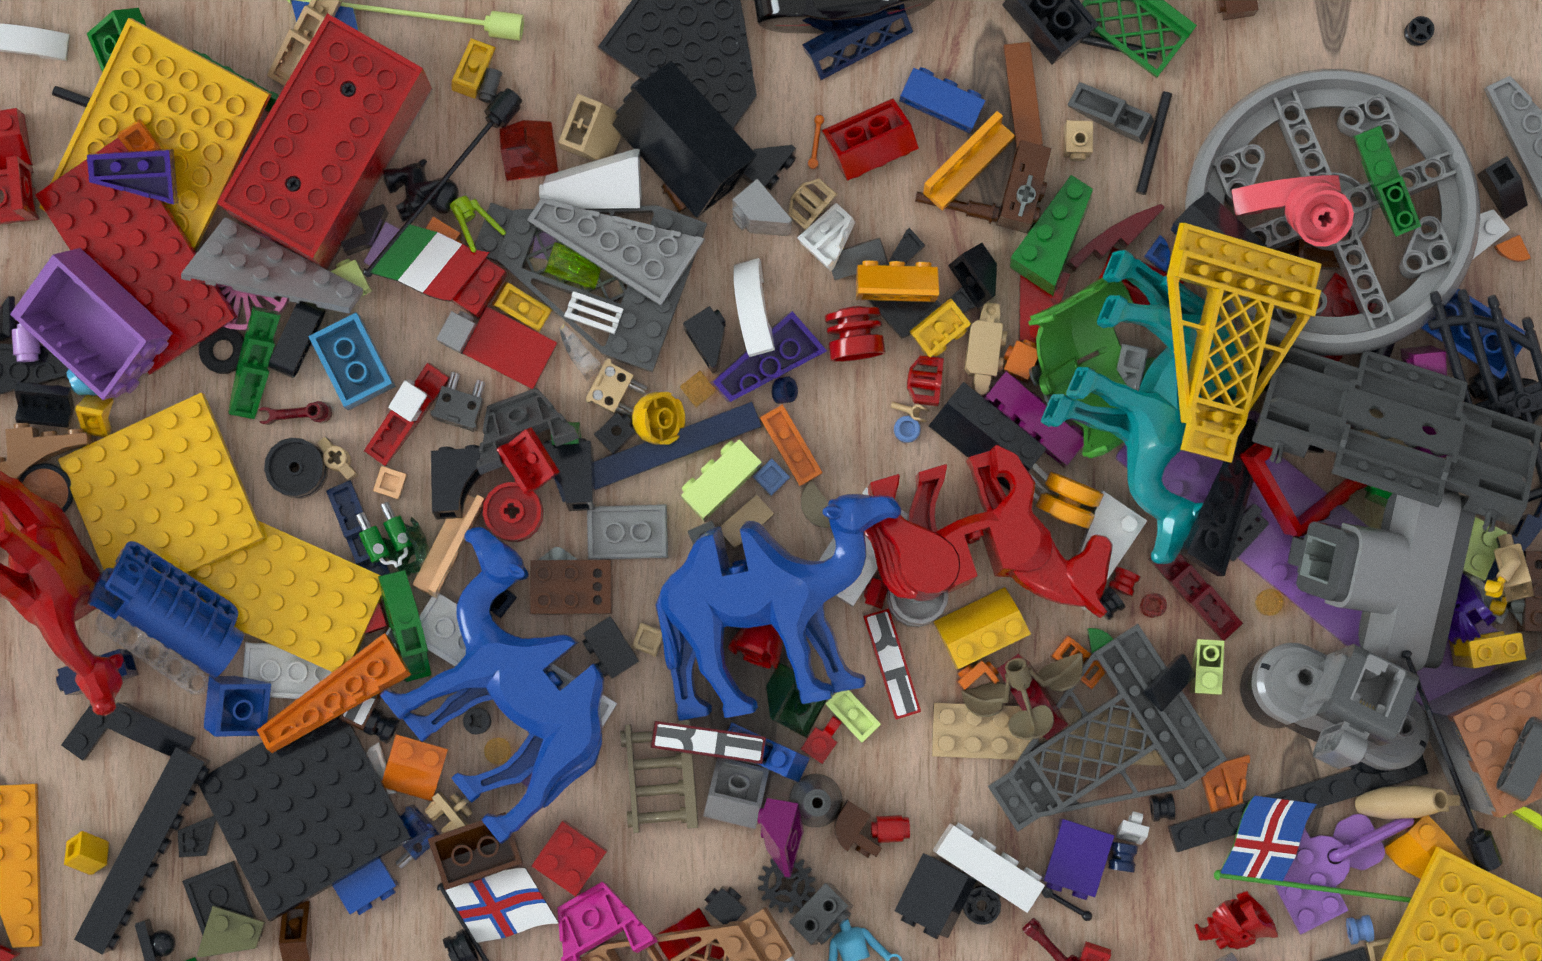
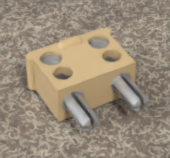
[586,359,647,418]

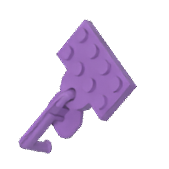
[1274,814,1414,935]

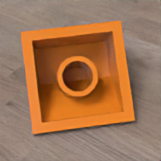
[382,734,448,801]

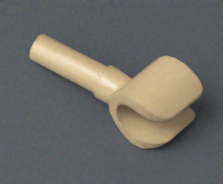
[891,402,930,423]

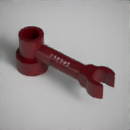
[259,401,332,425]
[1022,918,1080,961]

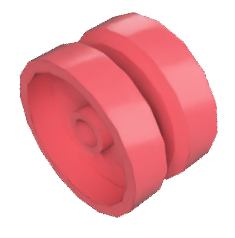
[1285,179,1354,247]

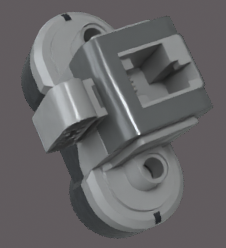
[1240,643,1429,774]

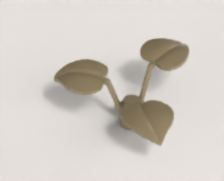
[961,653,1083,740]

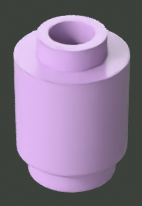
[12,324,41,362]

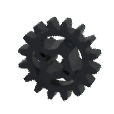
[758,858,816,913]

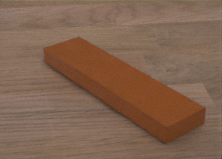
[1003,42,1043,149]

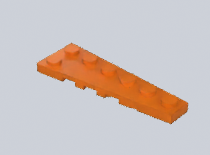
[257,633,411,753]

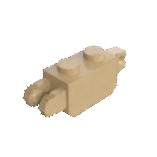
[964,302,1007,396]

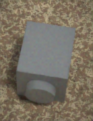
[436,311,476,354]

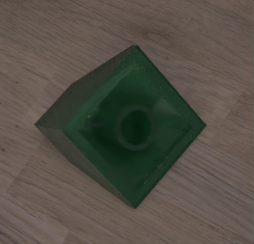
[766,663,827,738]

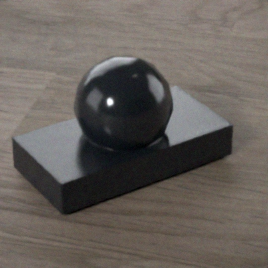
[135,919,176,961]

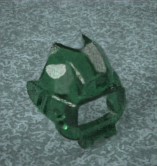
[382,517,429,577]

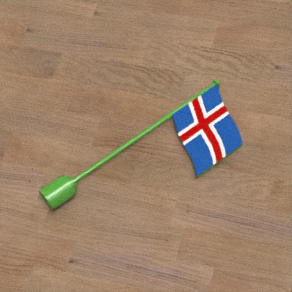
[1214,796,1411,903]

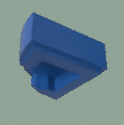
[1144,235,1170,272]

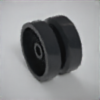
[264,438,328,499]

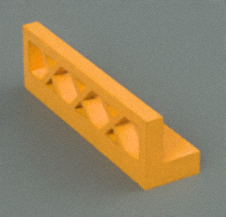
[923,111,1015,211]

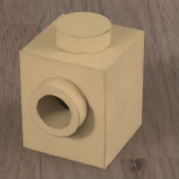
[1063,120,1093,161]

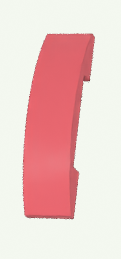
[1231,175,1341,217]

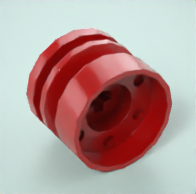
[825,306,886,362]

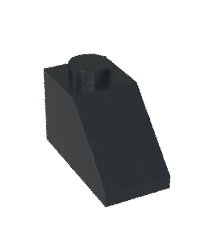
[948,243,997,309]

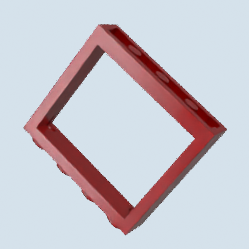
[1240,423,1367,537]

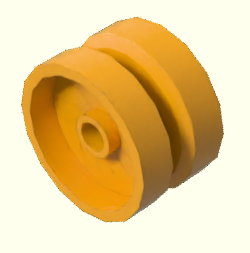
[1036,471,1104,529]

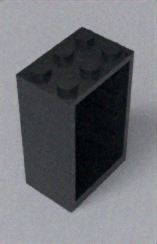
[612,61,757,218]

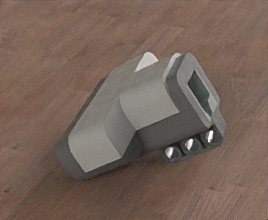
[1287,488,1476,672]

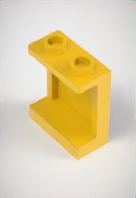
[1449,631,1526,669]

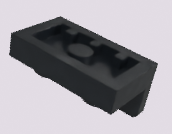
[1230,503,1269,561]

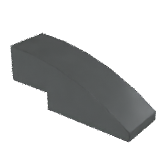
[1068,82,1154,144]

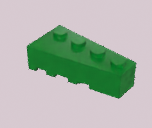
[1010,175,1093,296]

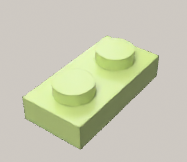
[825,690,881,743]

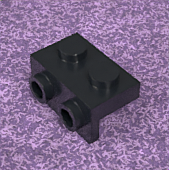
[14,382,74,428]

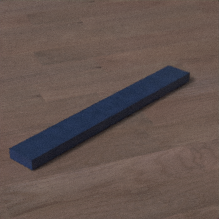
[554,402,762,503]

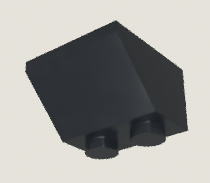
[683,306,726,374]

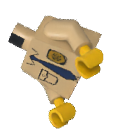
[1485,534,1534,616]

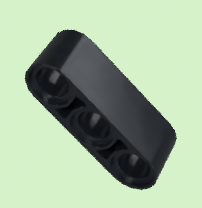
[268,301,326,378]

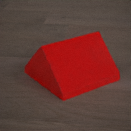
[657,908,725,961]

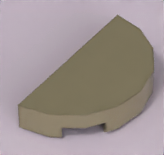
[801,480,831,528]

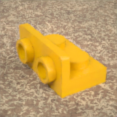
[909,299,971,358]

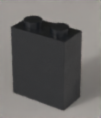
[895,853,977,939]

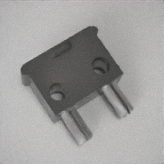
[430,372,485,432]

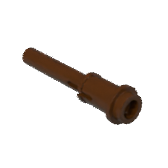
[915,191,1000,224]

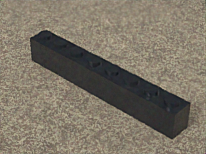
[74,746,210,955]

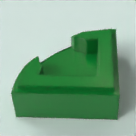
[1087,628,1113,654]

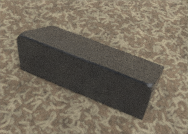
[1143,654,1196,712]

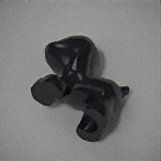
[383,159,459,222]

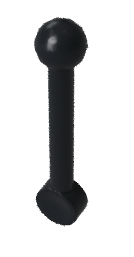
[1042,887,1092,921]

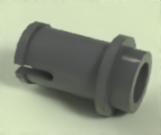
[478,68,503,103]

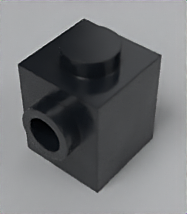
[704,886,747,925]

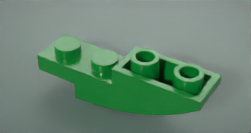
[1353,126,1421,236]
[378,570,432,682]

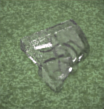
[559,324,602,381]

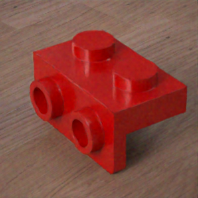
[497,427,560,493]

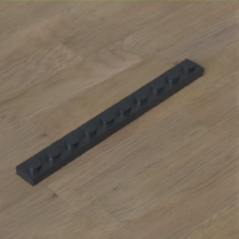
[1168,754,1429,852]

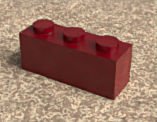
[997,653,1069,740]

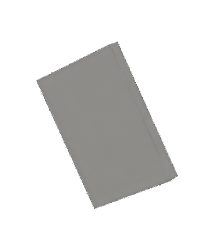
[587,504,668,560]

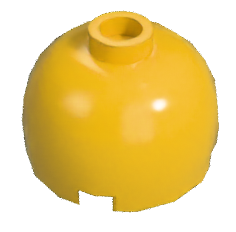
[632,392,685,445]

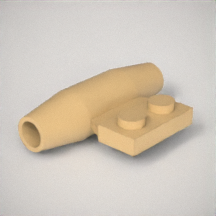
[1355,785,1460,819]

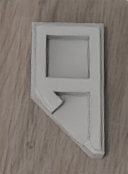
[1116,344,1149,391]

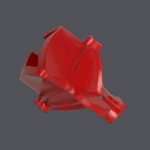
[1194,891,1278,950]

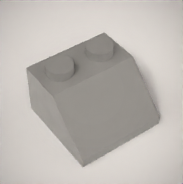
[703,758,769,829]

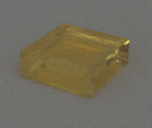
[679,371,717,408]

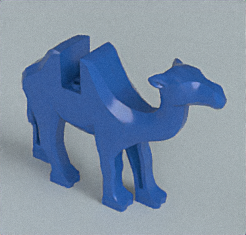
[655,494,901,721]
[380,527,605,844]

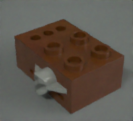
[996,140,1052,233]
[530,547,612,615]
[1507,551,1542,632]

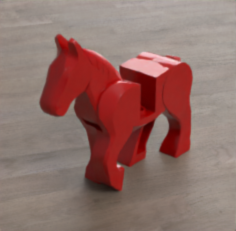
[864,445,1113,618]

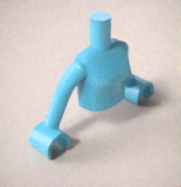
[828,919,902,961]

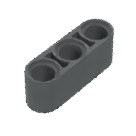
[1496,716,1542,802]

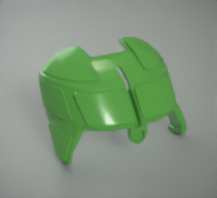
[1028,277,1156,458]

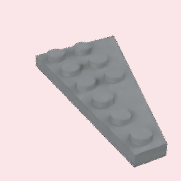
[1484,76,1542,205]
[527,198,705,307]

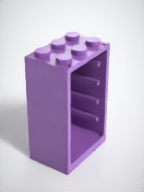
[10,248,172,400]

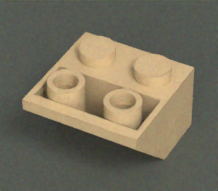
[558,94,622,161]

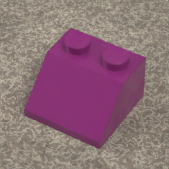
[758,798,804,877]

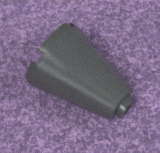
[789,774,843,828]

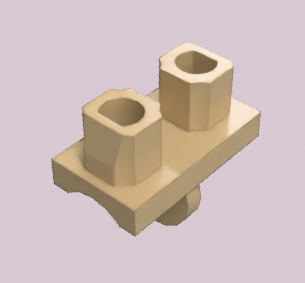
[425,792,473,833]

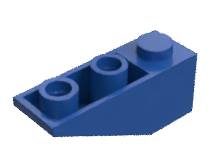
[728,723,810,782]

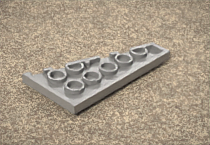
[181,217,363,313]

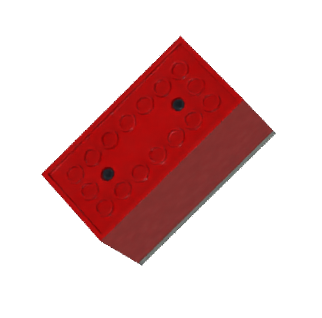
[217,13,433,270]

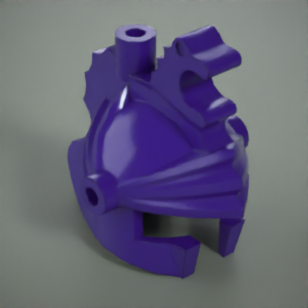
[1448,573,1497,645]

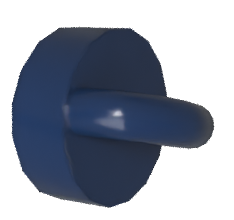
[771,376,798,404]

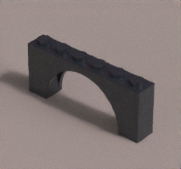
[431,438,595,520]

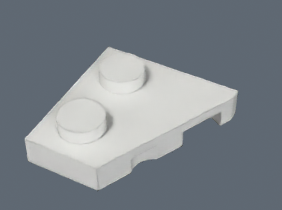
[797,203,855,271]

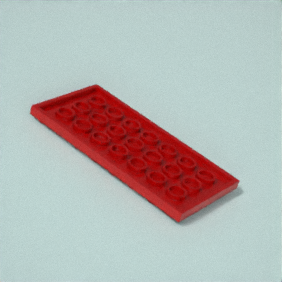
[35,138,238,375]

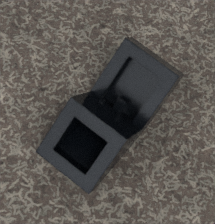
[341,204,389,256]

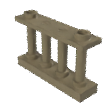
[620,720,698,833]

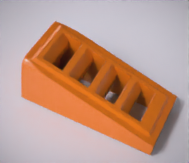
[1050,635,1105,690]

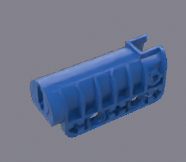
[87,541,245,678]

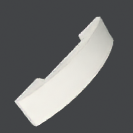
[0,24,70,61]
[734,258,775,357]

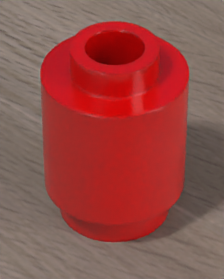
[871,815,910,843]

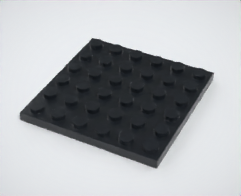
[198,715,412,921]

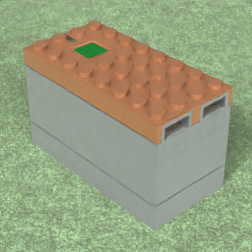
[1421,648,1542,818]

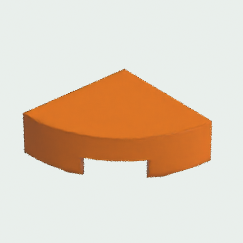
[1494,235,1531,262]

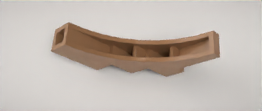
[0,423,93,480]

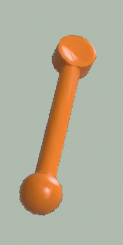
[808,115,824,169]

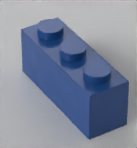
[899,67,986,134]

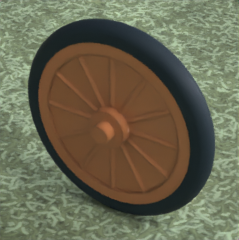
[19,463,73,512]

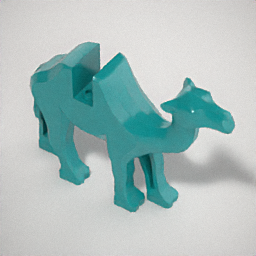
[1041,250,1243,564]

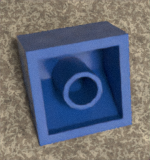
[203,676,271,737]

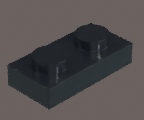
[61,704,112,761]

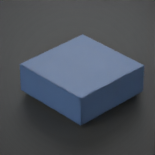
[753,458,790,496]

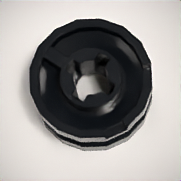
[963,886,1001,925]
[443,929,479,961]

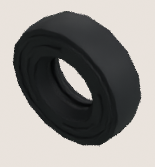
[199,327,244,374]

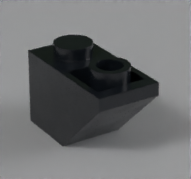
[742,145,796,191]
[1477,156,1528,219]

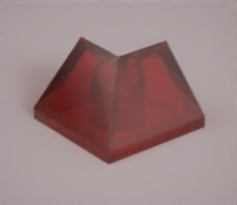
[499,120,559,181]

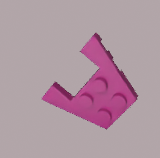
[557,882,658,961]

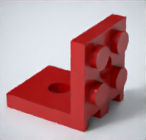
[0,156,39,225]

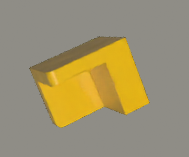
[64,831,109,875]

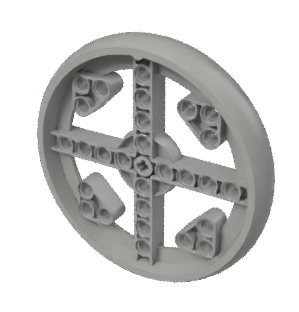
[1185,69,1480,356]

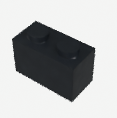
[582,616,640,679]

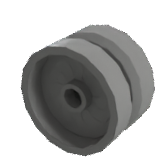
[887,589,948,628]

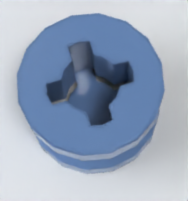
[1346,915,1374,945]

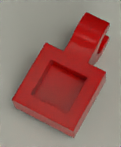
[800,716,842,764]

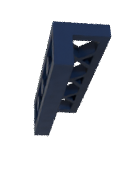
[802,0,913,80]

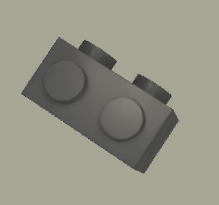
[789,883,853,945]

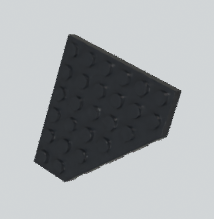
[598,0,757,129]

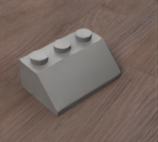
[732,179,792,236]

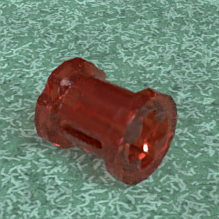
[1139,593,1167,618]

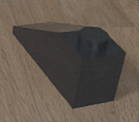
[105,702,195,757]

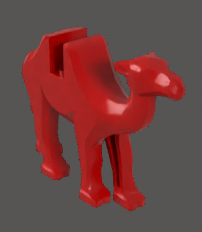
[0,471,124,716]

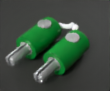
[356,502,415,567]

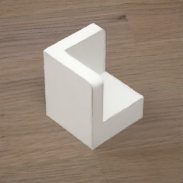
[388,379,427,422]

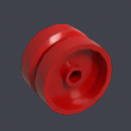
[483,482,544,542]

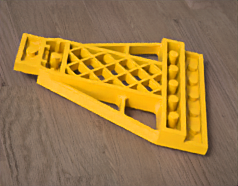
[1167,223,1322,463]

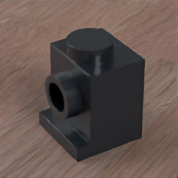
[594,413,636,454]

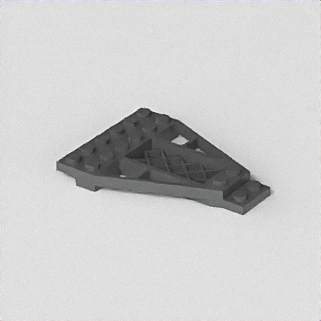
[475,203,707,373]
[988,624,1227,832]

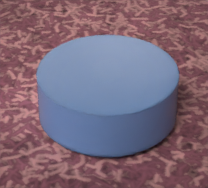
[894,416,921,443]

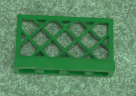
[1082,0,1197,78]

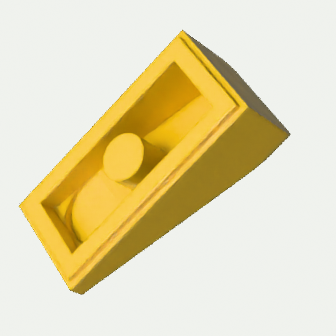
[451,38,495,99]
[491,282,552,332]

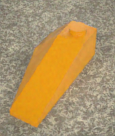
[1384,815,1472,879]

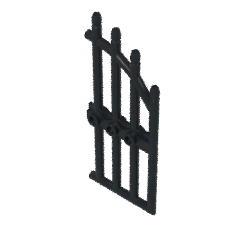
[1428,289,1542,502]

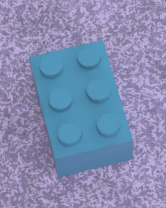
[308,312,396,411]

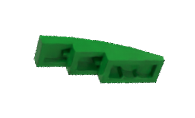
[228,306,281,419]

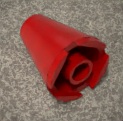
[728,624,783,669]

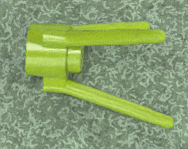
[450,196,506,253]

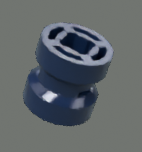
[1108,842,1138,873]

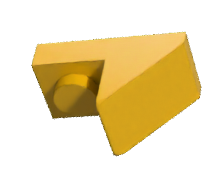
[75,394,113,437]

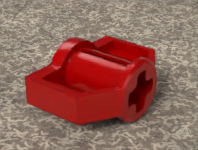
[907,355,944,406]

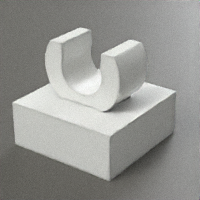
[1116,811,1149,845]

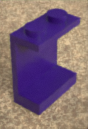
[1041,818,1114,900]

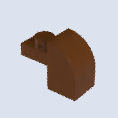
[835,800,882,858]

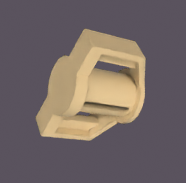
[788,178,838,230]
[317,437,358,481]

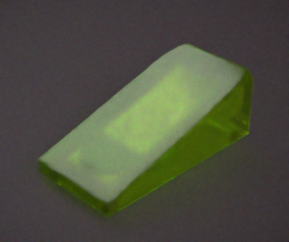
[544,242,601,289]

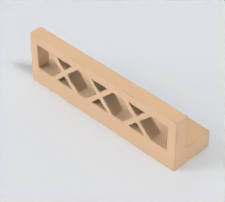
[412,495,485,598]

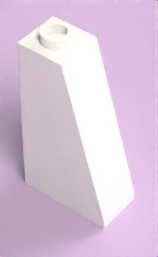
[539,149,642,209]

